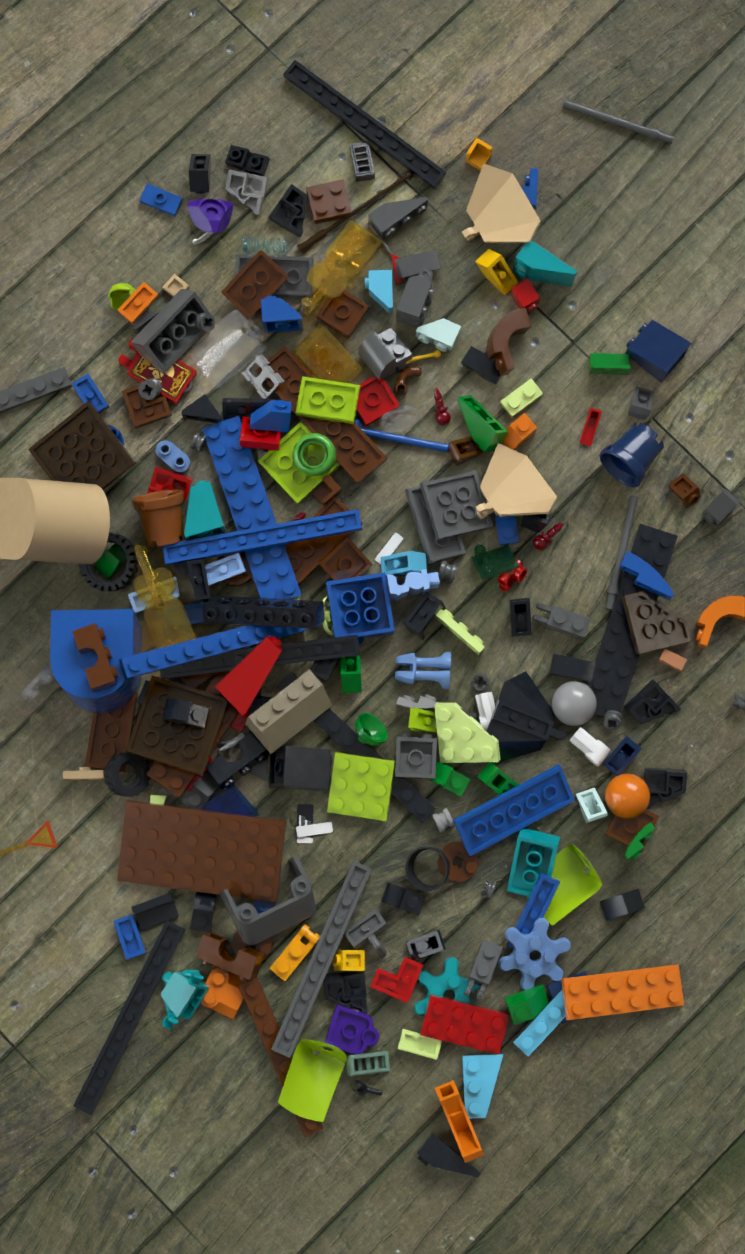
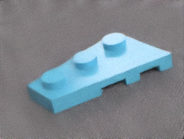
[462,1054,504,1119]

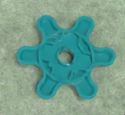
[414,957,480,1016]

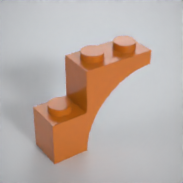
[435,1080,484,1163]

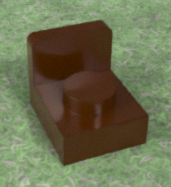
[668,473,701,508]

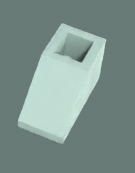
[416,318,461,352]

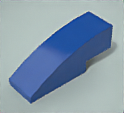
[619,551,674,601]

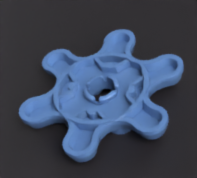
[498,918,571,990]

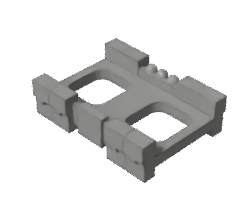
[242,354,285,399]

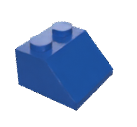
[261,296,303,333]

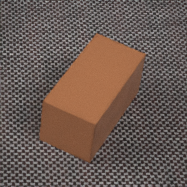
[658,648,687,672]

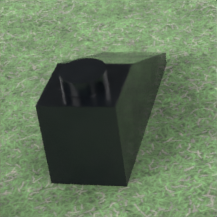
[417,1132,481,1177]

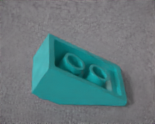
[513,240,578,287]
[507,828,561,896]

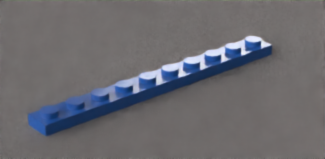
[162,509,362,566]
[119,625,306,679]

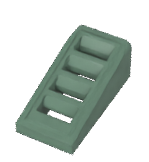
[346,1051,390,1076]

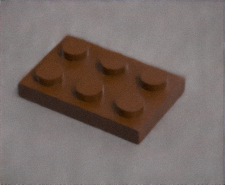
[221,249,289,319]

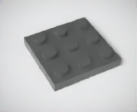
[420,471,493,541]

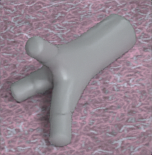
[218,733,245,756]

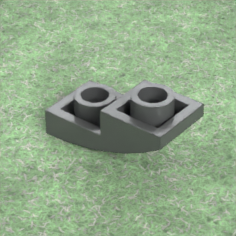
[397,250,442,279]

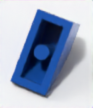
[250,400,291,432]

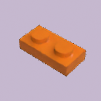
[118,282,159,324]

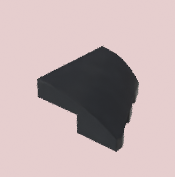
[624,679,681,724]
[323,971,368,1014]

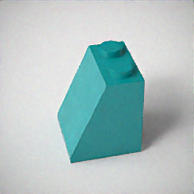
[184,480,226,540]

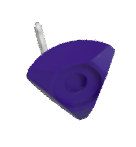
[188,199,233,245]

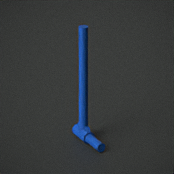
[354,419,448,452]

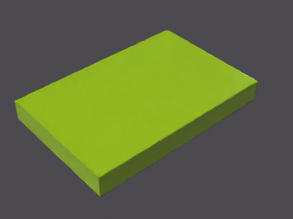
[295,376,360,424]

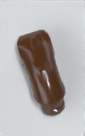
[394,365,422,395]

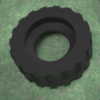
[104,752,150,797]

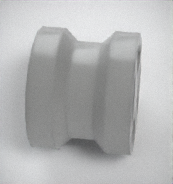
[432,808,455,833]

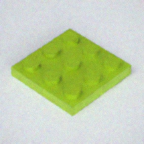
[258,421,340,504]
[327,752,395,821]

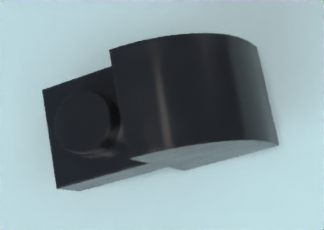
[162,699,209,729]

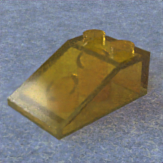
[292,325,363,383]

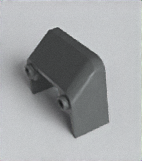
[220,855,316,946]

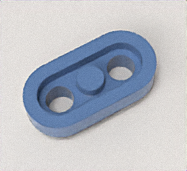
[156,440,191,474]

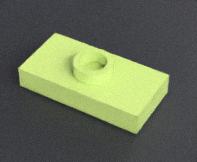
[397,1029,442,1060]

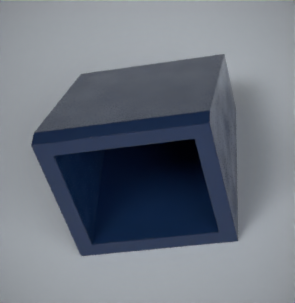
[625,320,692,383]

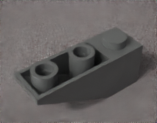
[368,197,429,239]

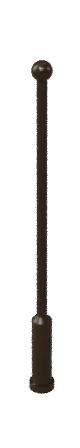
[297,171,414,253]

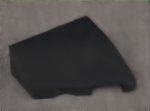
[268,184,307,237]
[644,768,687,809]

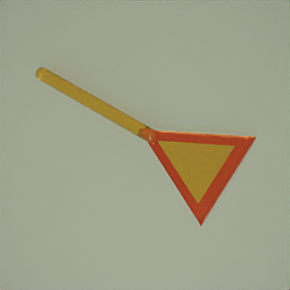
[0,820,58,855]

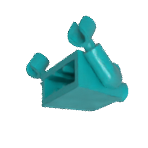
[161,970,210,1030]

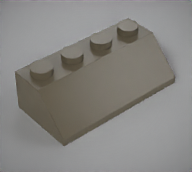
[245,669,332,754]

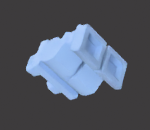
[386,569,440,602]

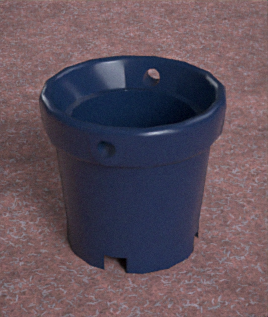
[599,423,664,488]

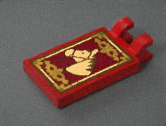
[118,338,197,405]

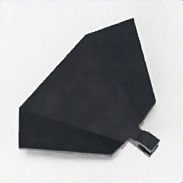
[486,671,566,764]

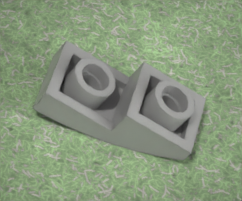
[396,695,439,710]

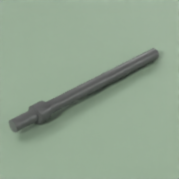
[563,100,674,144]
[605,495,638,610]

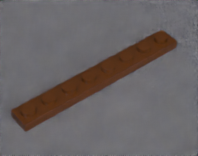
[238,977,324,1138]

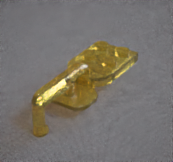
[301,220,382,318]
[134,545,196,649]

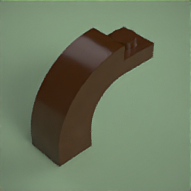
[487,308,531,376]

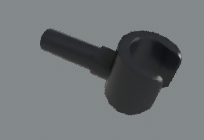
[352,1080,382,1096]

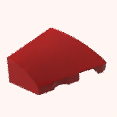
[147,467,193,499]

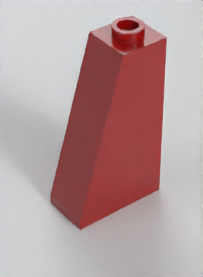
[215,635,283,716]

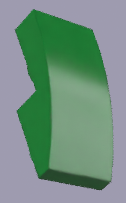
[623,822,655,860]

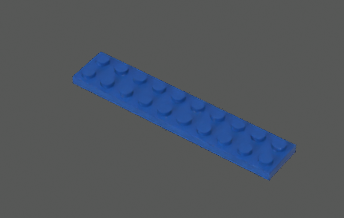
[202,416,302,600]

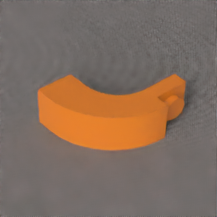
[695,596,745,648]

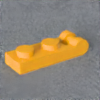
[269,924,320,981]

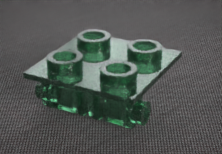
[471,544,520,580]

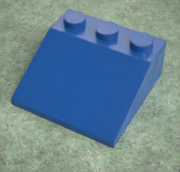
[326,572,395,639]

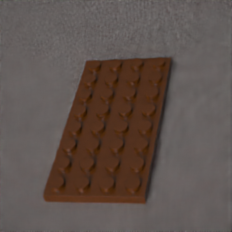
[117,800,287,902]

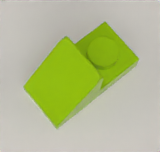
[408,708,437,734]

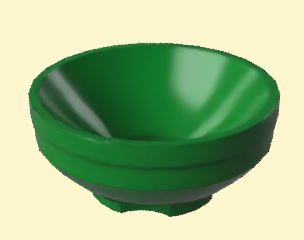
[355,713,388,746]

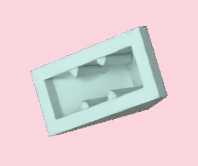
[576,788,608,824]

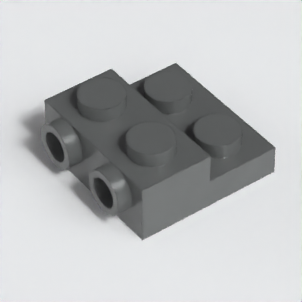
[395,734,437,779]

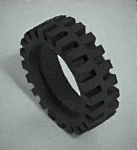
[79,533,140,591]

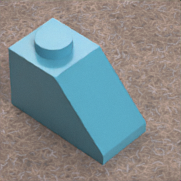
[365,270,393,313]
[381,551,427,576]

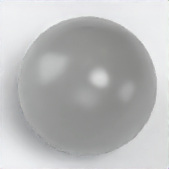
[552,681,597,726]

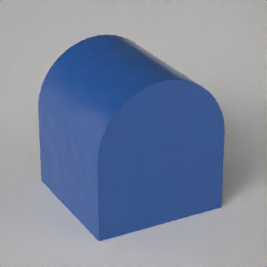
[50,609,142,714]

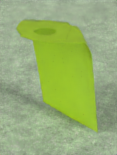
[527,844,602,926]
[278,1039,347,1122]

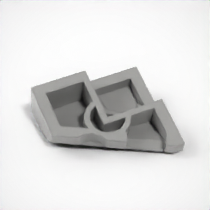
[225,170,269,215]

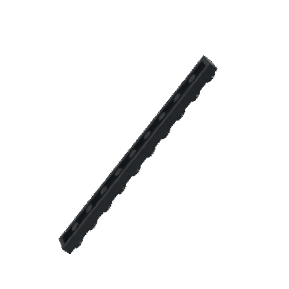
[283,60,446,189]
[160,634,360,679]
[277,672,436,823]
[73,920,185,1115]

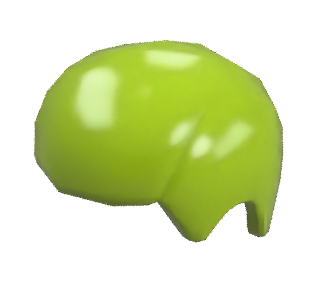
[108,283,135,311]

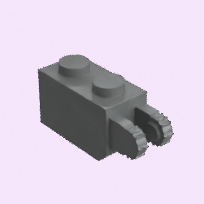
[532,603,591,640]
[464,940,503,1001]

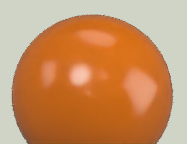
[605,774,650,819]

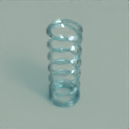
[242,236,286,253]

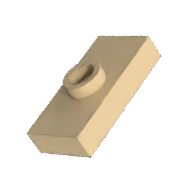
[63,767,105,780]

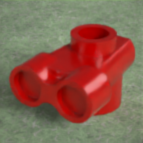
[497,559,527,592]

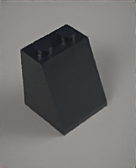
[269,746,332,791]

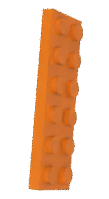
[561,964,684,1020]

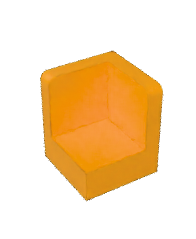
[465,137,493,171]

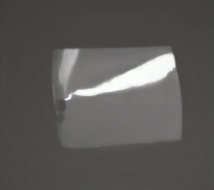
[189,310,267,389]

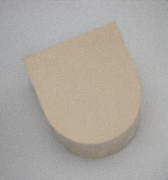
[0,478,110,564]

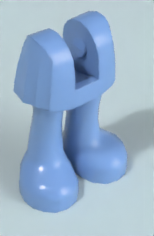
[395,652,451,689]

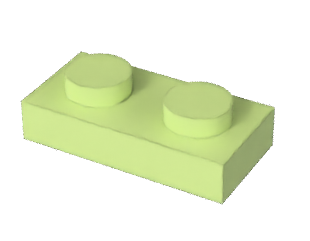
[500,378,543,418]

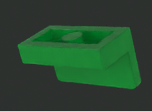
[589,353,631,375]

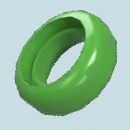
[293,433,336,477]

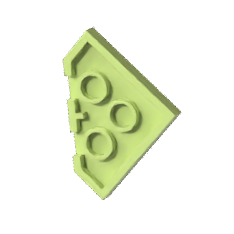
[434,702,500,763]

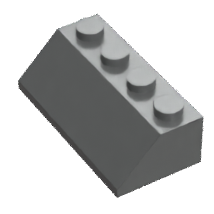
[131,289,210,373]

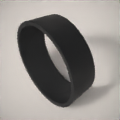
[405,847,450,891]

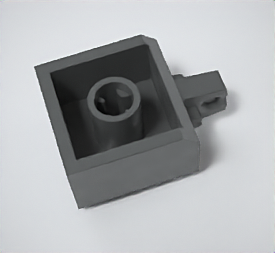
[396,268,434,328]

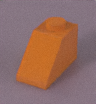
[501,413,538,450]

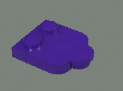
[324,1004,379,1054]

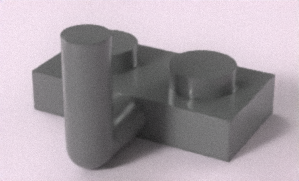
[344,909,389,957]

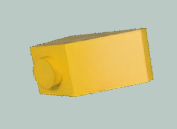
[475,249,519,295]

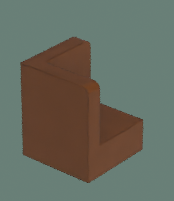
[312,474,342,507]

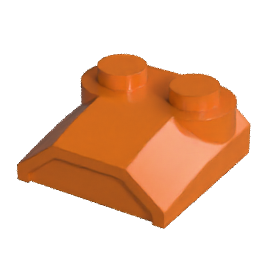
[200,965,246,1020]

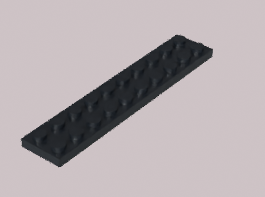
[587,524,678,721]

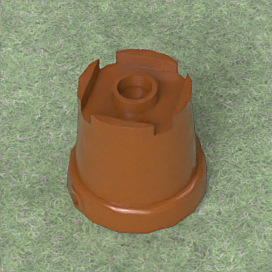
[132,490,185,546]

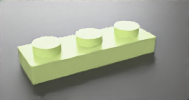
[435,609,485,656]

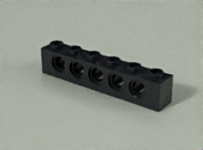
[202,595,325,629]

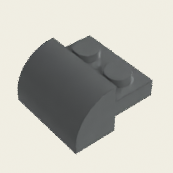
[358,328,412,381]

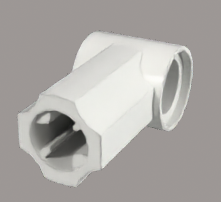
[475,692,495,731]
[569,727,611,767]

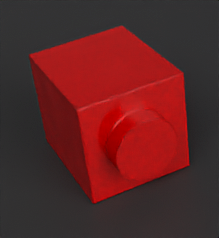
[510,279,540,312]

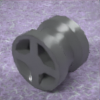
[139,378,162,400]
[438,560,458,583]

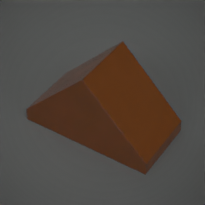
[448,436,483,467]

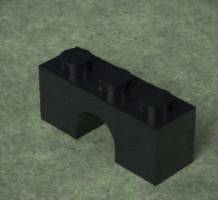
[206,732,270,790]

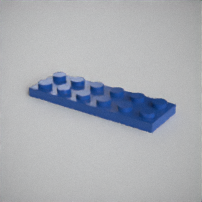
[453,765,575,856]

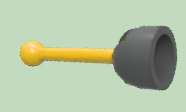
[396,350,441,370]

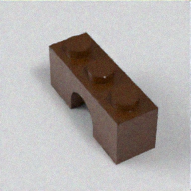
[72,623,119,693]
[196,931,264,981]

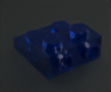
[202,784,259,817]

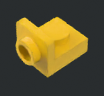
[332,950,365,971]

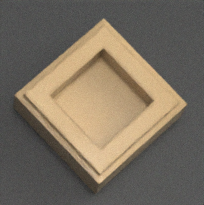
[162,273,190,298]

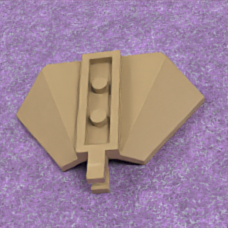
[462,164,541,243]
[476,443,557,519]

